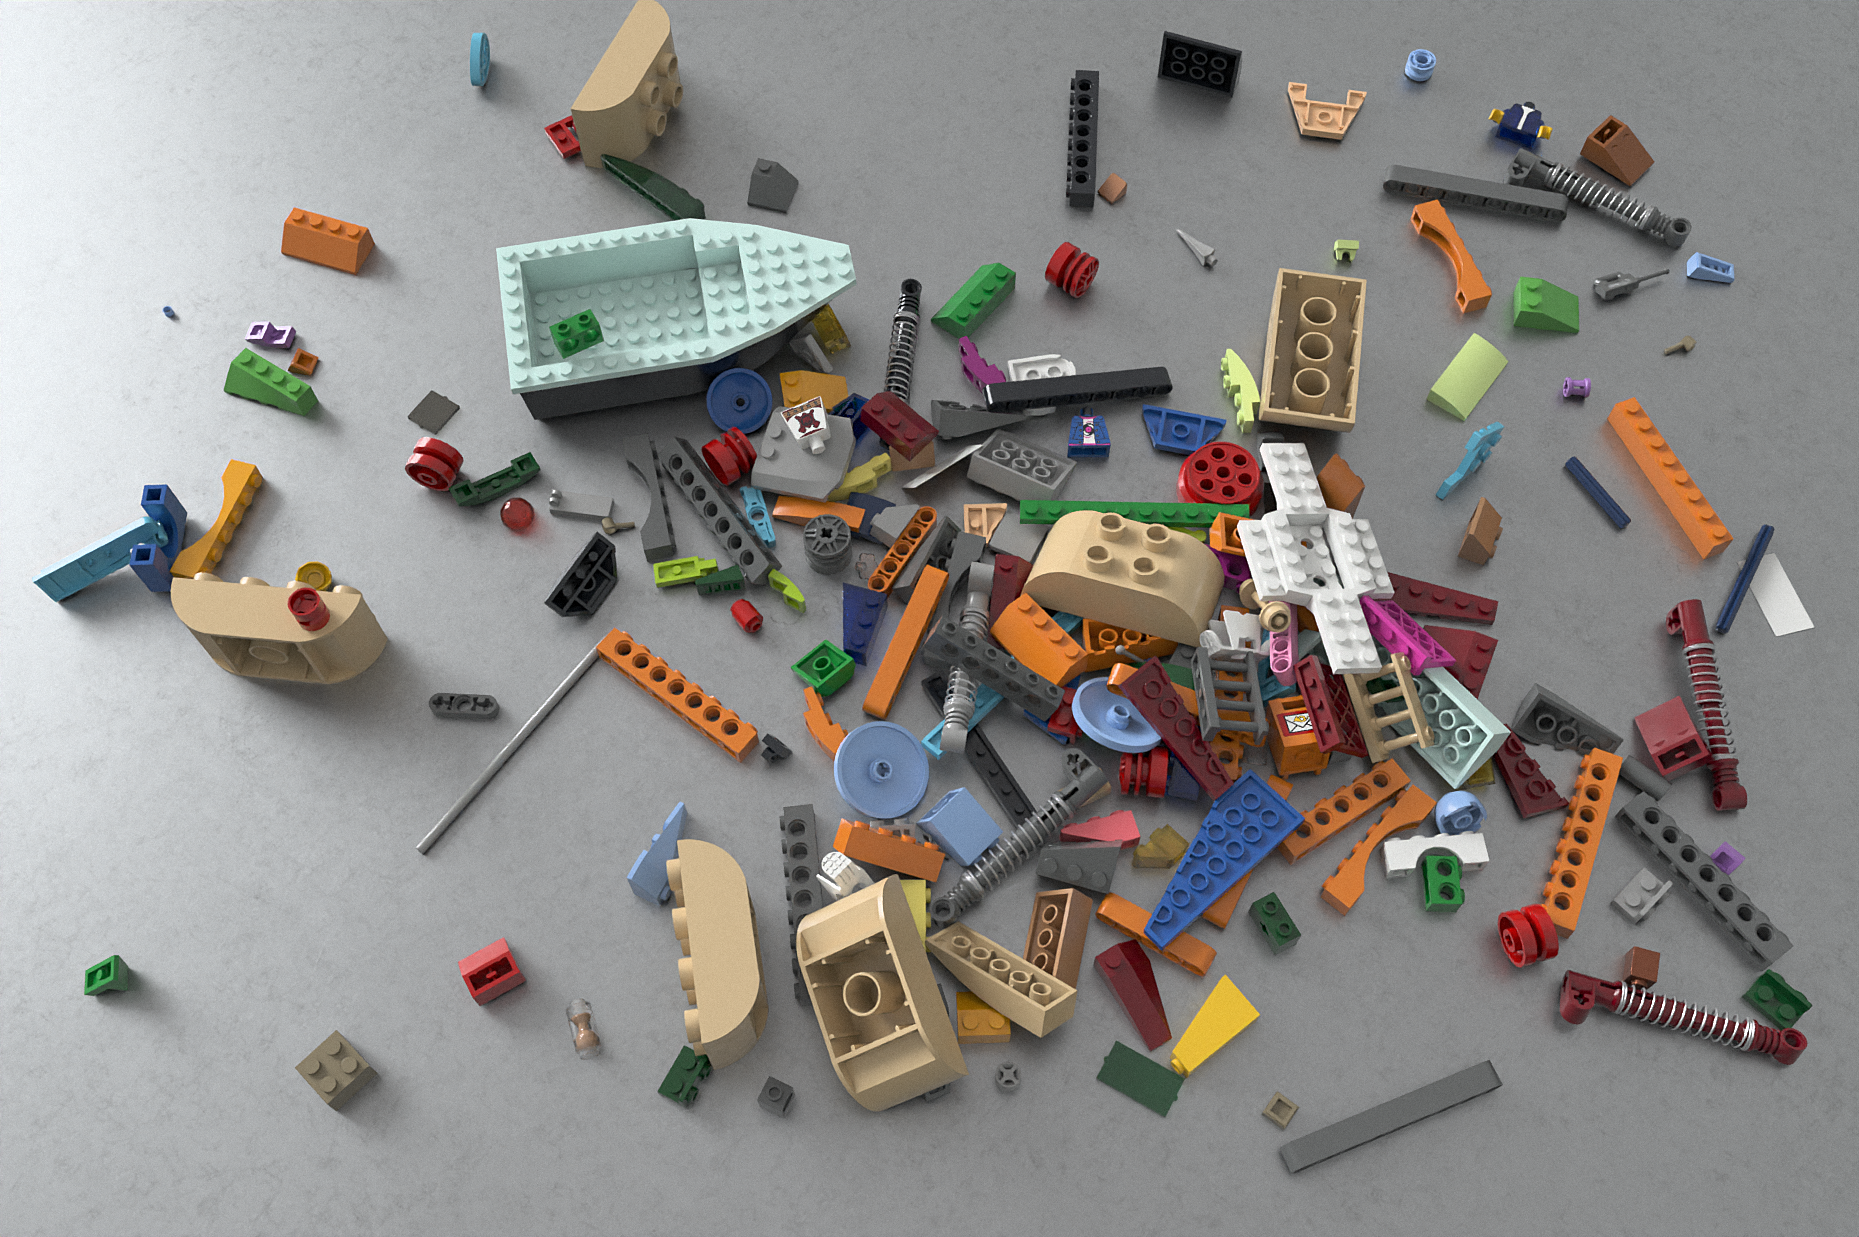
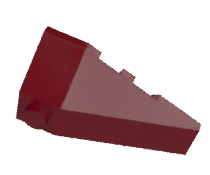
[987,554,1034,650]
[1093,939,1172,1052]

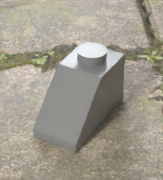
[870,504,920,548]

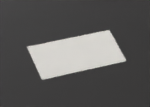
[901,445,983,488]
[1737,553,1814,637]

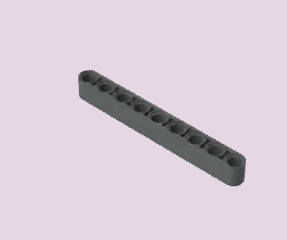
[1383,165,1568,222]
[1280,1060,1503,1174]

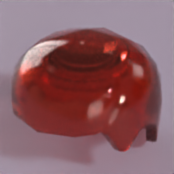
[500,497,535,531]

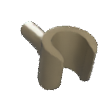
[1664,335,1697,354]
[602,517,635,535]

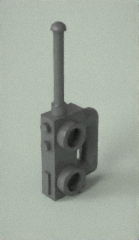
[1594,268,1670,300]

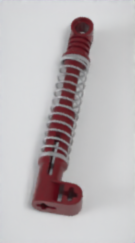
[1666,599,1747,811]
[1560,970,1808,1065]

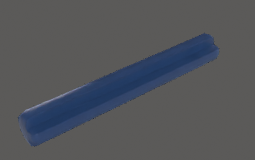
[1565,456,1631,529]

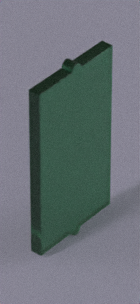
[1096,1040,1185,1117]

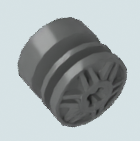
[803,514,853,575]

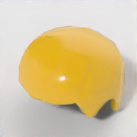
[295,561,332,591]

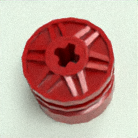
[1045,242,1099,298]
[701,427,757,486]
[1119,746,1168,798]

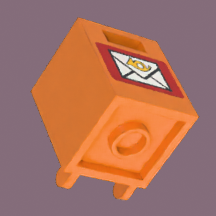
[1266,695,1330,780]

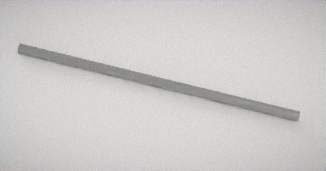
[416,633,608,854]

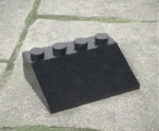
[1157,31,1242,97]

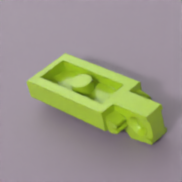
[653,556,719,588]

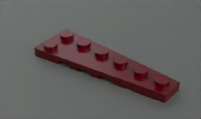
[1373,572,1499,625]
[1118,655,1234,801]

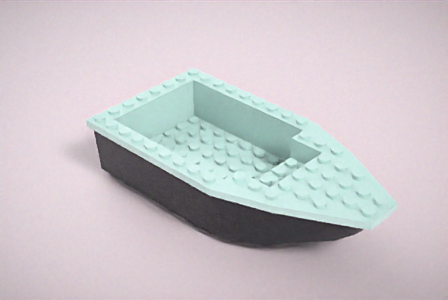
[496,218,857,420]

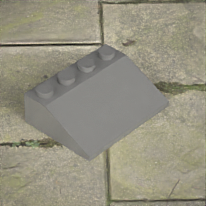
[967,428,1077,501]

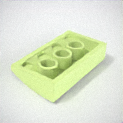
[1426,333,1509,421]

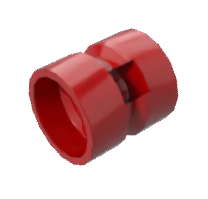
[287,587,330,631]

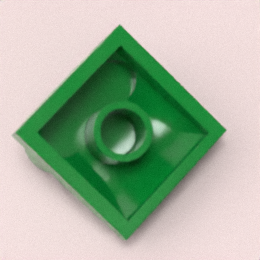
[790,639,856,697]

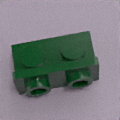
[1742,969,1813,1031]
[657,1045,712,1108]

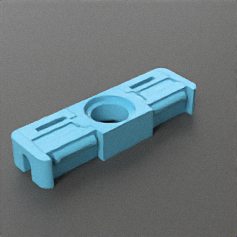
[740,485,776,548]

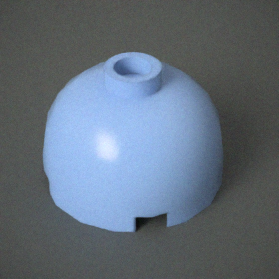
[1434,791,1487,835]

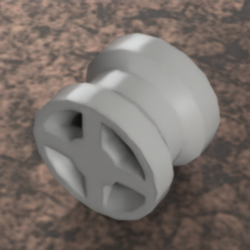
[995,1061,1022,1093]

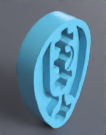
[470,33,490,86]

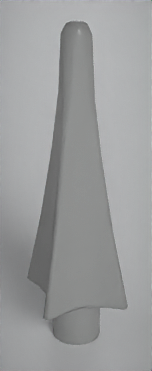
[1177,229,1218,266]

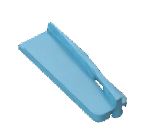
[32,516,168,602]

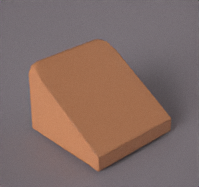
[1097,173,1127,204]

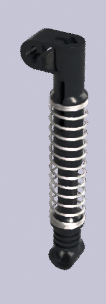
[879,279,922,450]

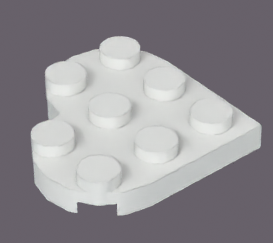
[1007,354,1076,416]

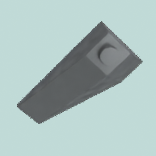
[892,516,962,615]
[1511,683,1624,755]

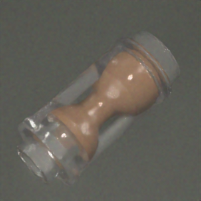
[565,999,602,1060]

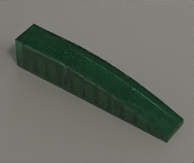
[601,154,706,221]

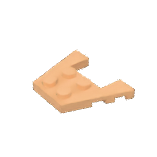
[1288,82,1367,140]

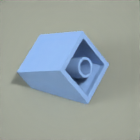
[916,787,1003,866]

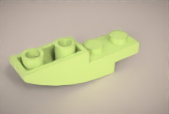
[1221,349,1260,433]

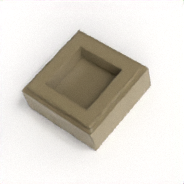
[1262,1091,1299,1130]

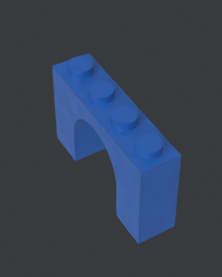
[129,484,188,592]

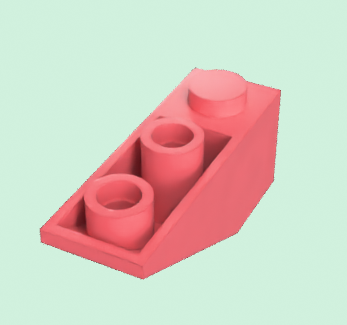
[1059,810,1141,850]

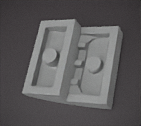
[988,510,1050,563]

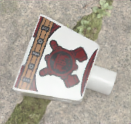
[780,396,831,454]

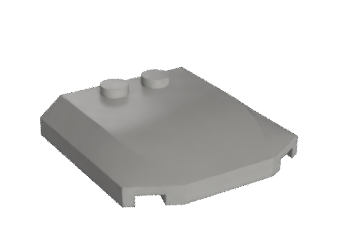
[751,406,856,502]

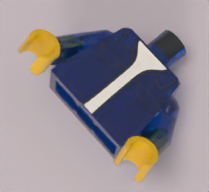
[1489,102,1553,150]

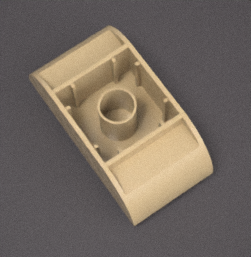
[171,573,388,684]
[666,839,769,1070]
[796,874,969,1112]

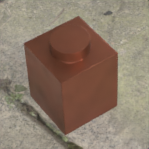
[1622,946,1660,990]

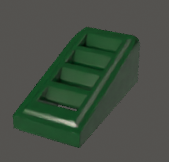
[695,565,746,595]

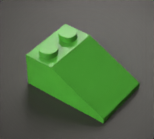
[1513,276,1579,333]

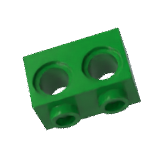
[549,309,604,359]
[1421,856,1465,912]

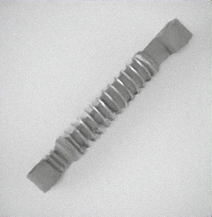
[940,562,995,754]

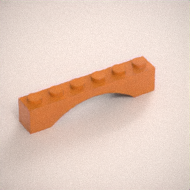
[1410,200,1492,314]
[1321,784,1437,916]

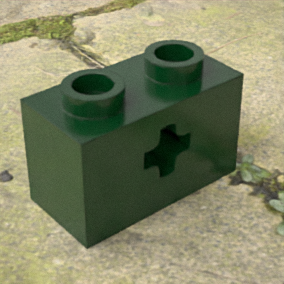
[1248,892,1301,955]

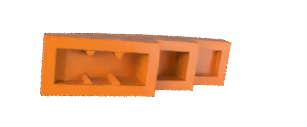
[772,496,865,533]

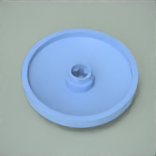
[1072,677,1162,753]
[834,721,929,819]

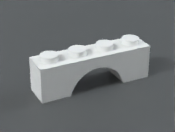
[1379,831,1489,879]

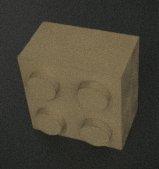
[295,1030,378,1111]

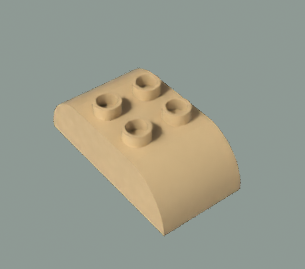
[570,0,683,168]
[1259,268,1367,433]
[1020,511,1224,647]

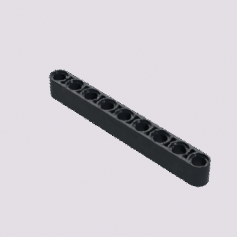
[982,367,1173,413]

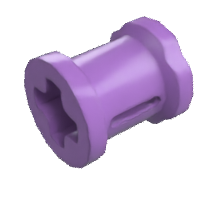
[1563,377,1591,398]

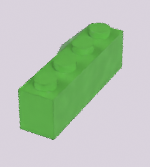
[224,348,318,416]

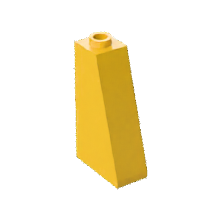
[1170,974,1260,1078]

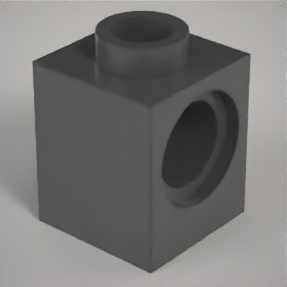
[757,1076,795,1118]

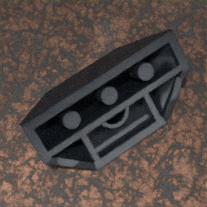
[544,532,618,617]

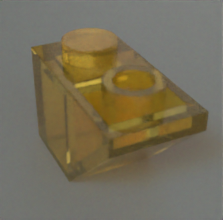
[1132,824,1190,869]

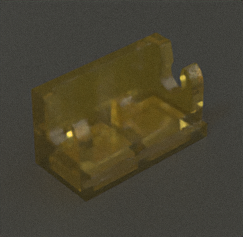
[812,304,851,353]

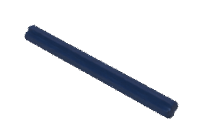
[1716,524,1775,634]

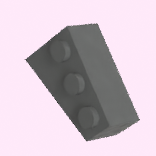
[1035,840,1123,894]

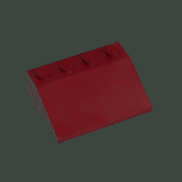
[1423,625,1498,700]

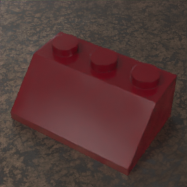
[860,391,939,462]

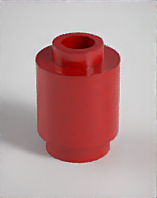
[730,599,763,633]

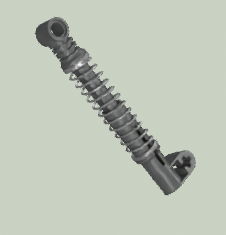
[1503,148,1692,247]
[930,748,1108,928]

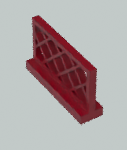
[1293,655,1368,758]

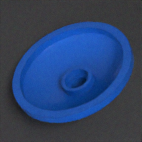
[707,368,773,434]

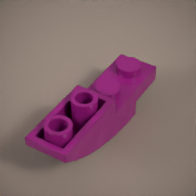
[959,336,1006,394]

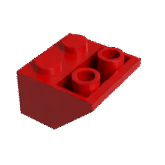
[458,937,526,1006]

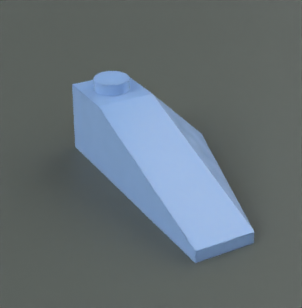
[627,802,687,906]

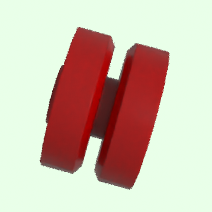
[405,437,464,491]
[1498,903,1559,968]

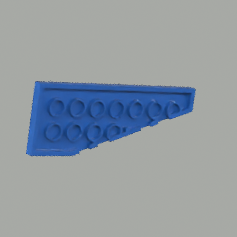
[1144,769,1305,951]

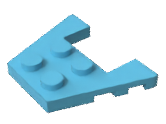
[1436,422,1504,500]

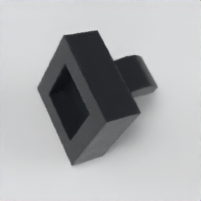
[761,733,792,763]

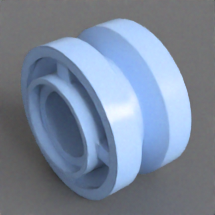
[1405,49,1436,81]

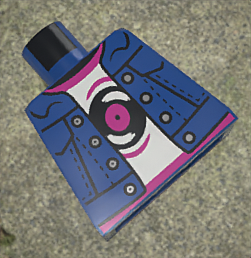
[1067,407,1111,458]

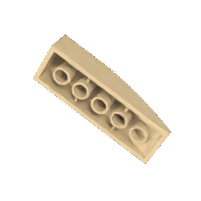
[925,921,1077,1038]

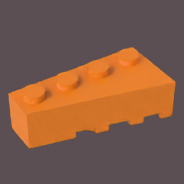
[1082,618,1178,673]
[833,818,945,882]

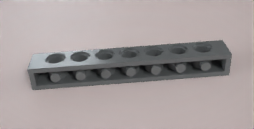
[657,437,782,585]
[1615,791,1794,971]
[779,804,823,1007]

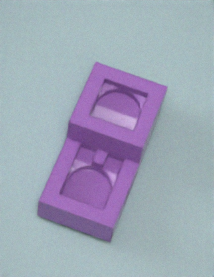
[245,321,296,348]

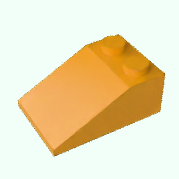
[779,370,852,416]

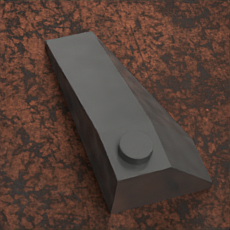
[931,400,1026,439]

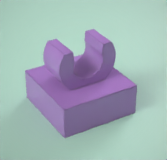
[1710,841,1746,876]

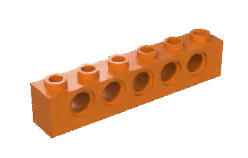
[1277,758,1411,865]

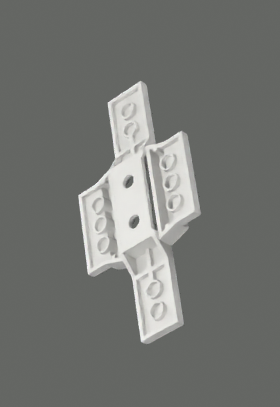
[1237,443,1394,674]

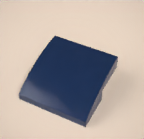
[846,492,896,545]

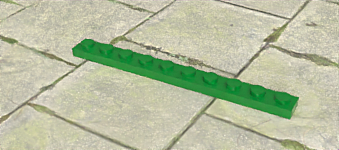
[1020,500,1250,528]

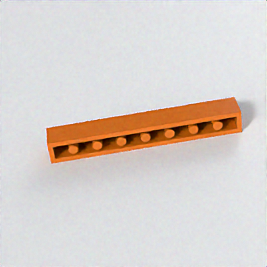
[1607,397,1734,560]

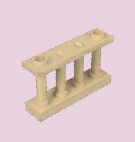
[1343,652,1434,763]

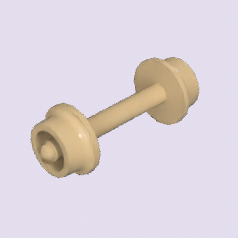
[1239,579,1291,633]

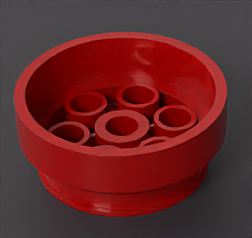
[1176,442,1264,518]

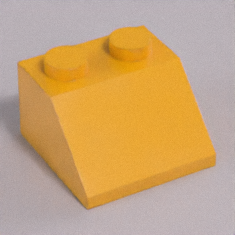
[956,991,1011,1044]

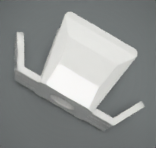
[1199,610,1270,663]
[816,852,875,901]

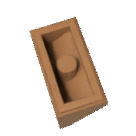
[889,441,935,471]

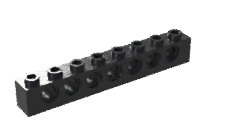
[1066,70,1099,208]

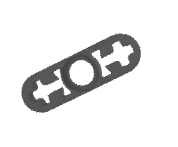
[429,693,500,719]

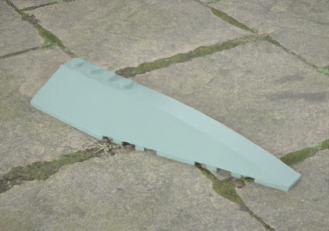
[1313,574,1511,789]

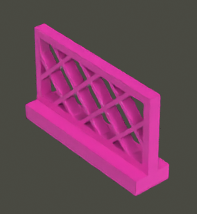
[1359,595,1456,676]

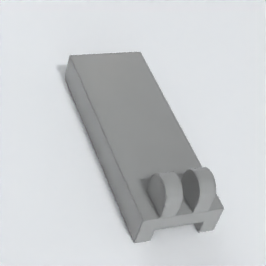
[549,490,615,520]

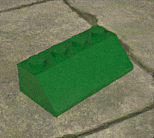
[931,263,1016,339]

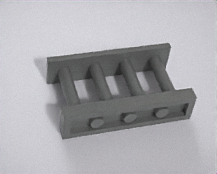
[1190,647,1269,745]

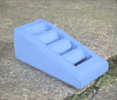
[1687,252,1735,283]

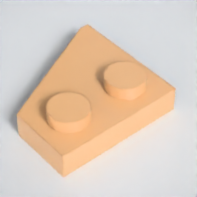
[964,503,1007,547]

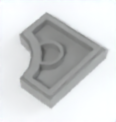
[788,334,834,374]

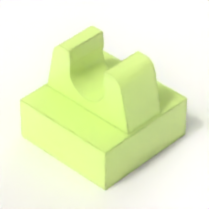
[1334,240,1359,261]

